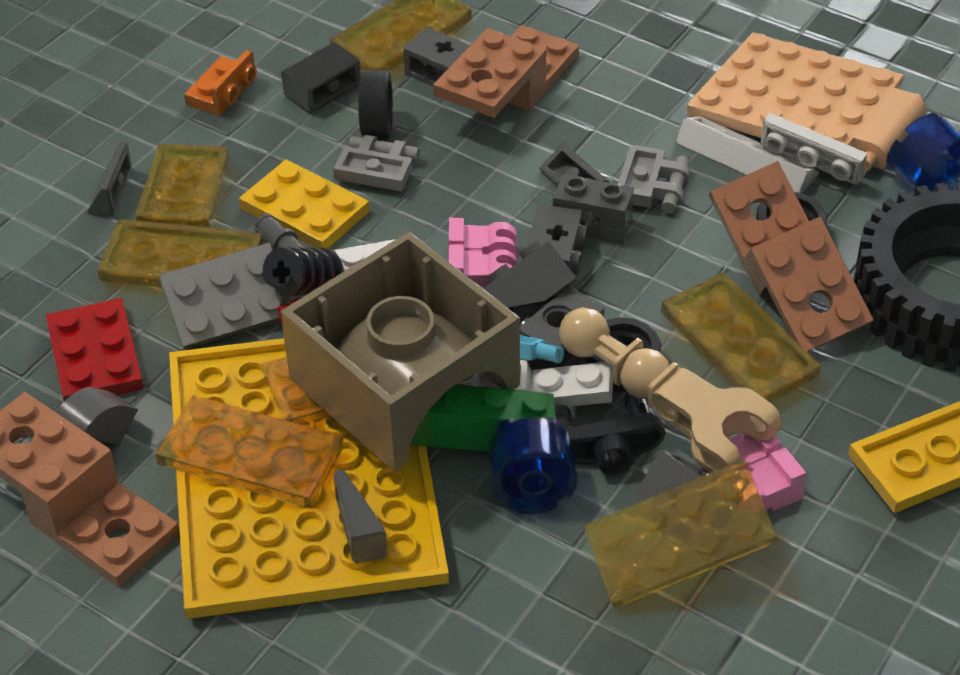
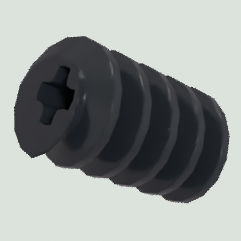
[262,247,344,297]

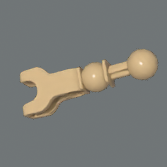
[559,307,782,480]

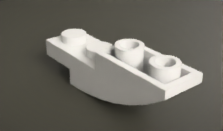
[457,360,613,417]

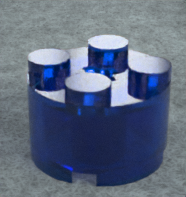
[886,113,960,192]
[488,417,577,514]

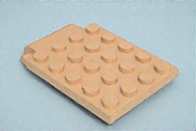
[687,33,927,171]

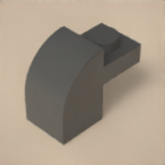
[56,387,138,445]

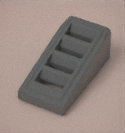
[333,469,387,564]

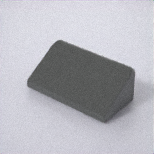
[87,142,133,216]
[539,143,610,185]

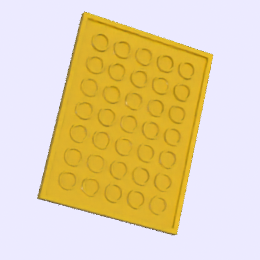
[169,338,449,619]

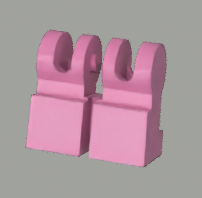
[448,217,517,288]
[697,434,806,521]

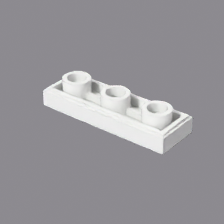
[761,113,867,185]

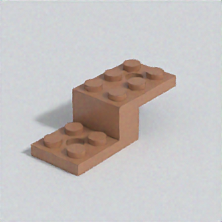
[433,25,579,118]
[709,161,873,355]
[0,392,180,588]

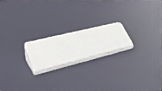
[677,116,820,193]

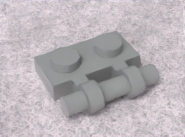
[333,135,420,192]
[618,144,690,213]

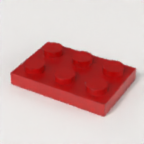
[46,298,144,401]

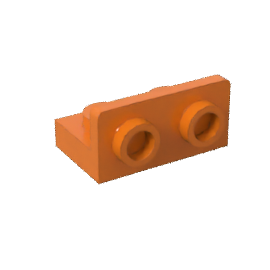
[184,50,257,116]

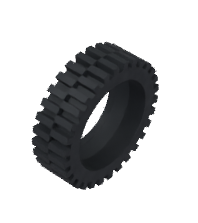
[854,183,960,372]

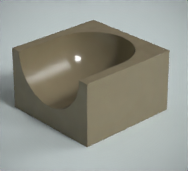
[281,231,520,472]

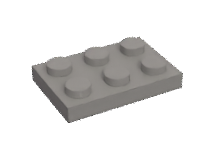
[159,243,291,350]

